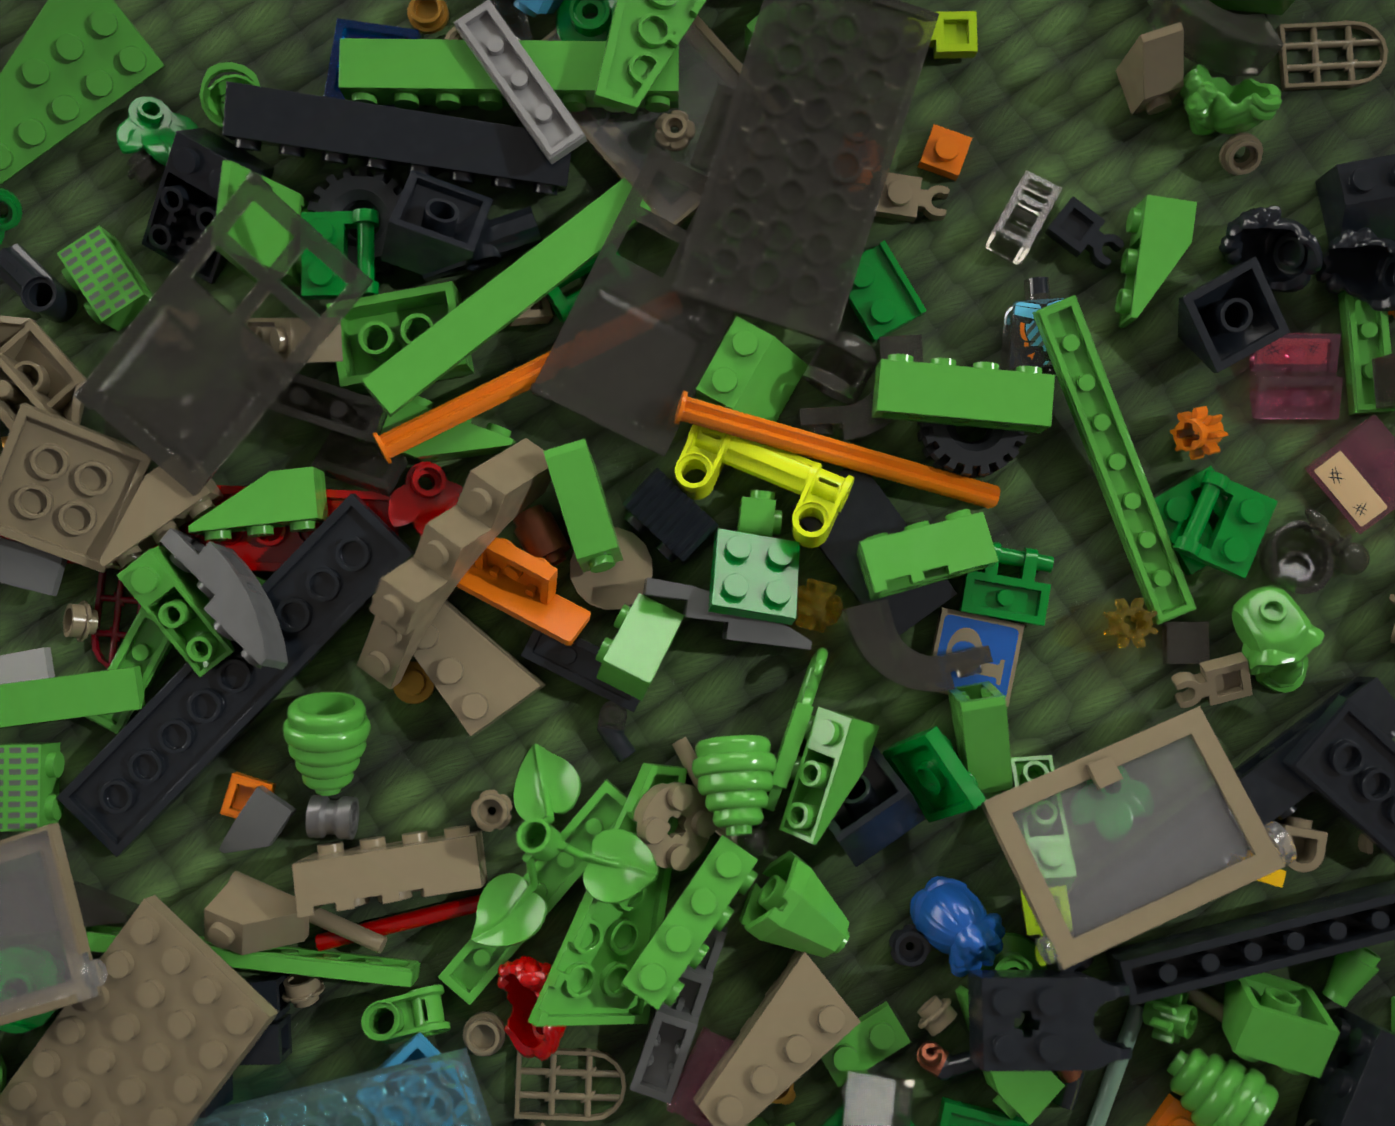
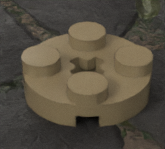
[633,782,717,871]

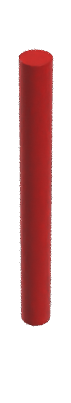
[315,894,481,952]

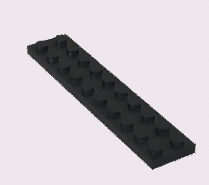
[56,493,415,857]

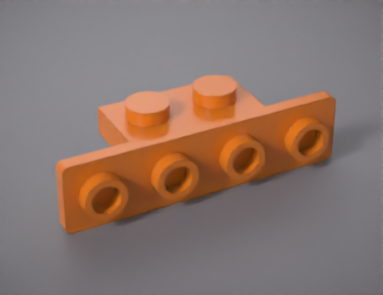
[456,537,591,646]

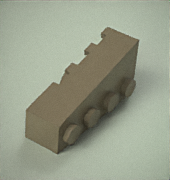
[372,594,546,736]
[292,825,488,918]
[693,950,861,1126]

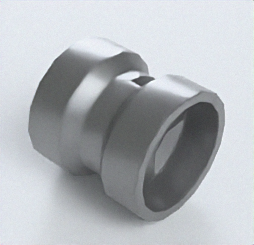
[306,795,359,840]

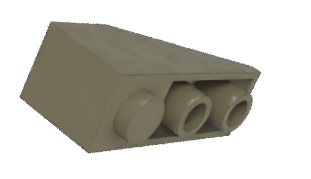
[242,317,343,363]
[99,450,224,570]

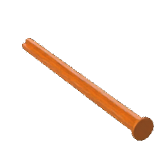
[372,292,682,464]
[674,391,1001,509]

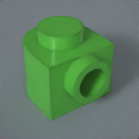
[737,490,782,537]

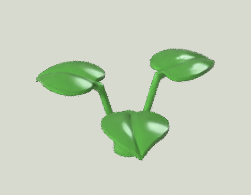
[471,744,658,947]

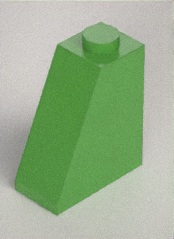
[543,439,624,573]
[947,681,1013,799]

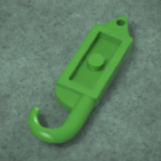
[764,647,828,812]

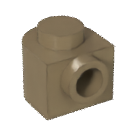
[1269,816,1328,872]

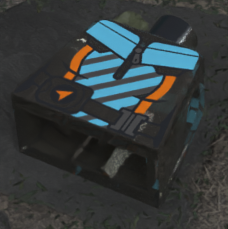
[1000,277,1068,374]

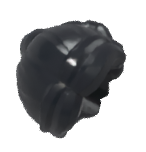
[1219,205,1323,293]
[1316,227,1395,311]

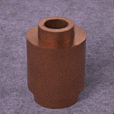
[513,505,570,567]

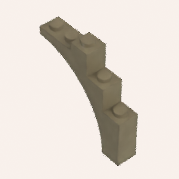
[357,438,551,690]

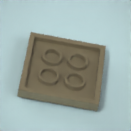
[0,403,154,573]

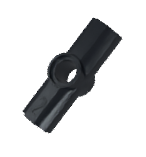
[422,206,542,282]

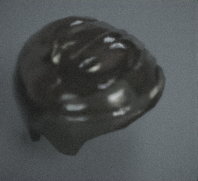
[1259,520,1334,594]

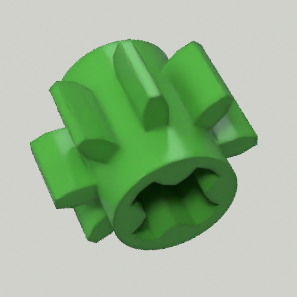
[1143,992,1198,1045]

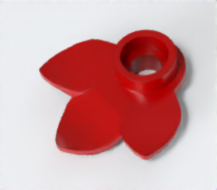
[387,462,463,537]

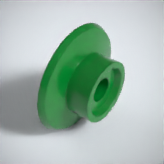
[555,0,616,41]

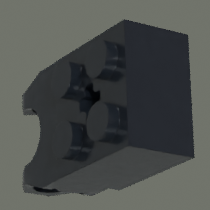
[968,970,1132,1072]
[1295,1007,1395,1126]

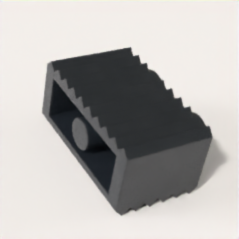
[622,468,719,564]

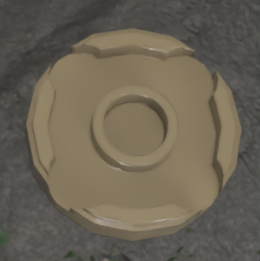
[570,527,653,610]

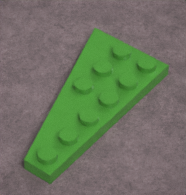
[0,0,165,186]
[593,0,707,114]
[528,763,687,1027]

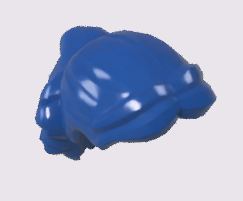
[910,876,1005,977]

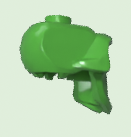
[1232,585,1325,693]

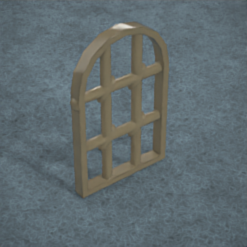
[1277,20,1388,91]
[514,1048,627,1122]

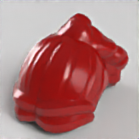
[497,956,567,1061]

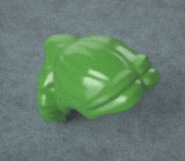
[1180,64,1282,135]

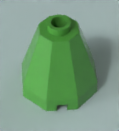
[739,850,850,958]

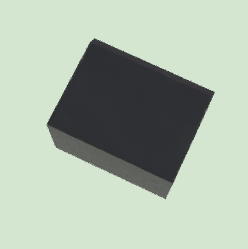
[1178,257,1290,373]

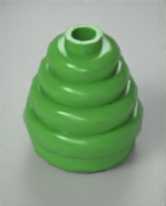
[283,692,371,796]
[692,735,776,836]
[1166,1048,1279,1126]

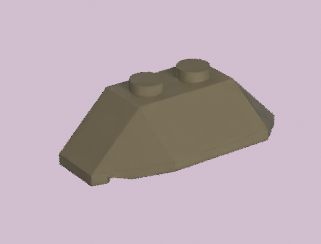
[0,316,89,430]

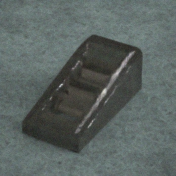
[985,170,1063,265]

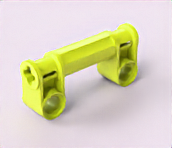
[675,424,855,548]

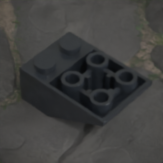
[141,128,275,284]

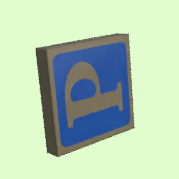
[924,607,1025,707]

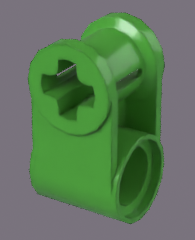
[361,985,451,1044]

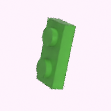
[821,1001,911,1088]

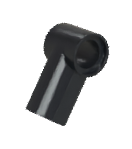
[0,243,78,323]

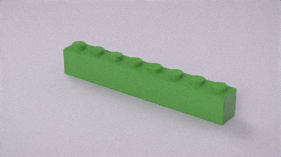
[339,38,679,113]

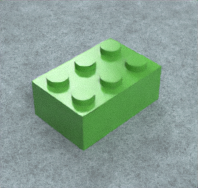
[326,281,475,396]

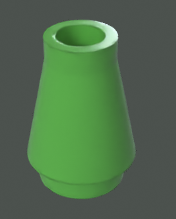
[1322,947,1381,1007]

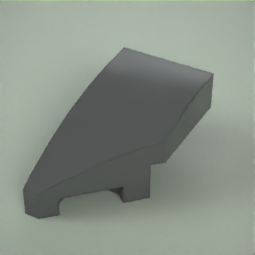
[219,785,297,853]

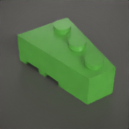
[856,509,999,601]

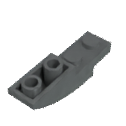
[160,528,288,670]

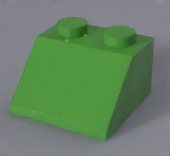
[696,316,808,422]
[1222,972,1340,1078]

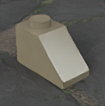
[1116,22,1184,115]
[204,876,310,955]

